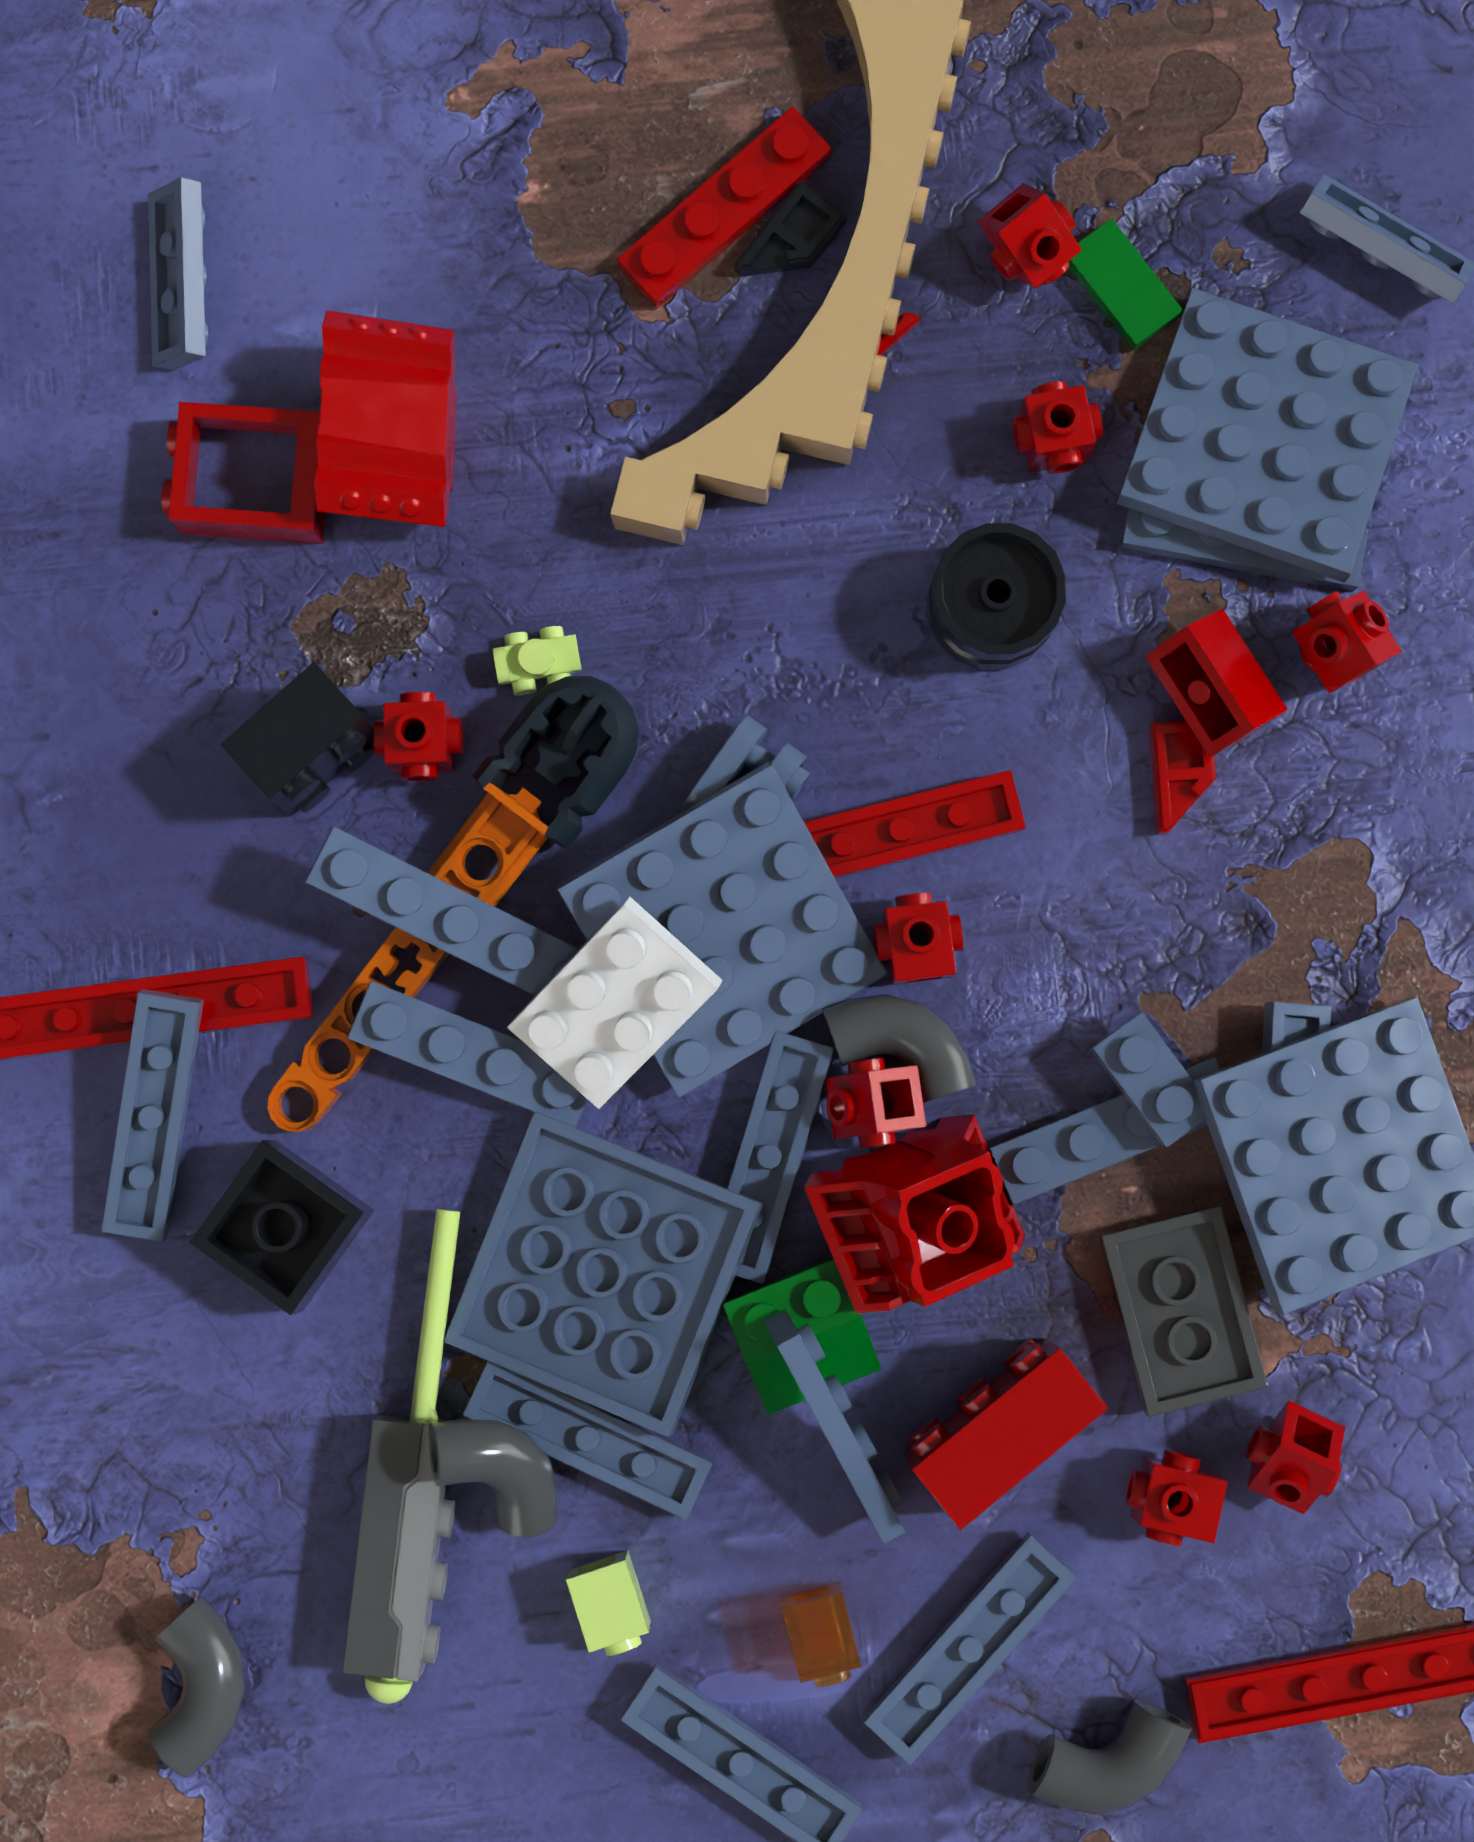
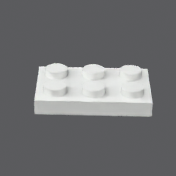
[507,897,723,1109]

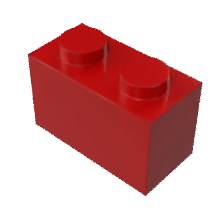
[1145,609,1288,758]

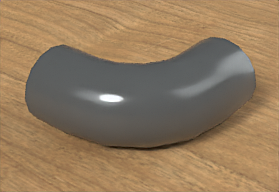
[822,994,977,1103]
[428,1419,557,1537]
[148,1596,245,1777]
[1028,1700,1192,1814]

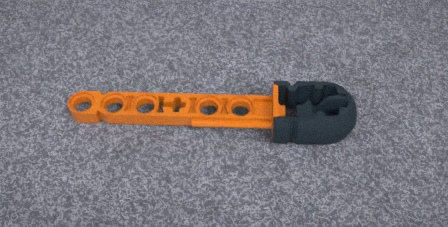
[267,676,639,1132]

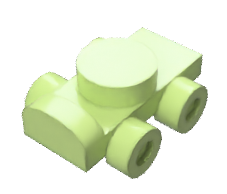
[493,626,582,696]

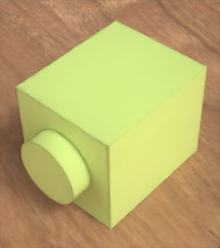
[566,1550,651,1656]

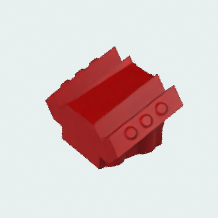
[314,310,457,527]
[804,1114,1025,1313]

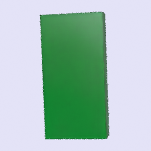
[1068,218,1183,351]

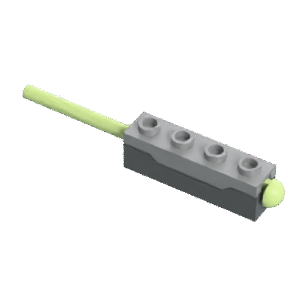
[343,1209,461,1704]

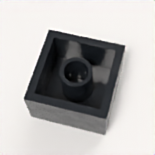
[220,662,375,815]
[189,1140,374,1316]

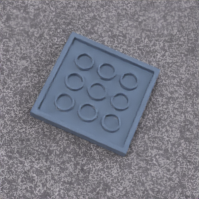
[1116,288,1419,583]
[555,762,887,1098]
[1192,997,1474,1315]
[443,1112,763,1438]

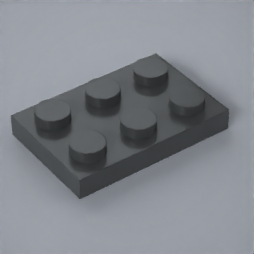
[1099,1206,1268,1417]

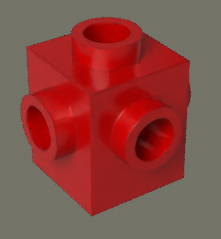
[977,183,1082,289]
[1012,381,1103,474]
[1292,590,1402,694]
[374,692,463,782]
[873,892,963,985]
[825,1058,926,1148]
[1245,1400,1345,1515]
[1125,1450,1228,1546]

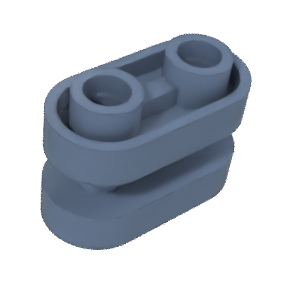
[679,715,811,814]

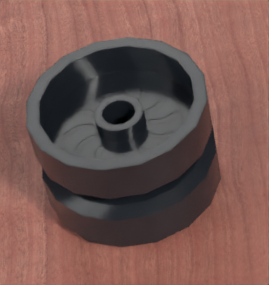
[927,523,1066,670]

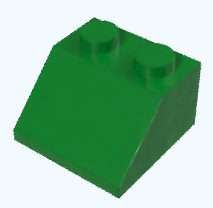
[723,1256,882,1415]

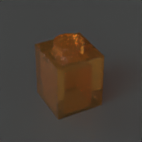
[781,1582,861,1687]

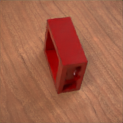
[161,401,326,544]

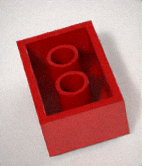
[904,1338,1108,1531]

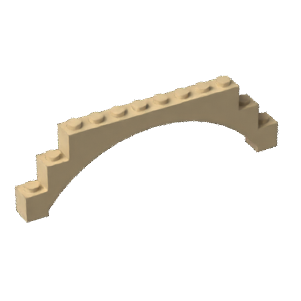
[610,0,971,545]

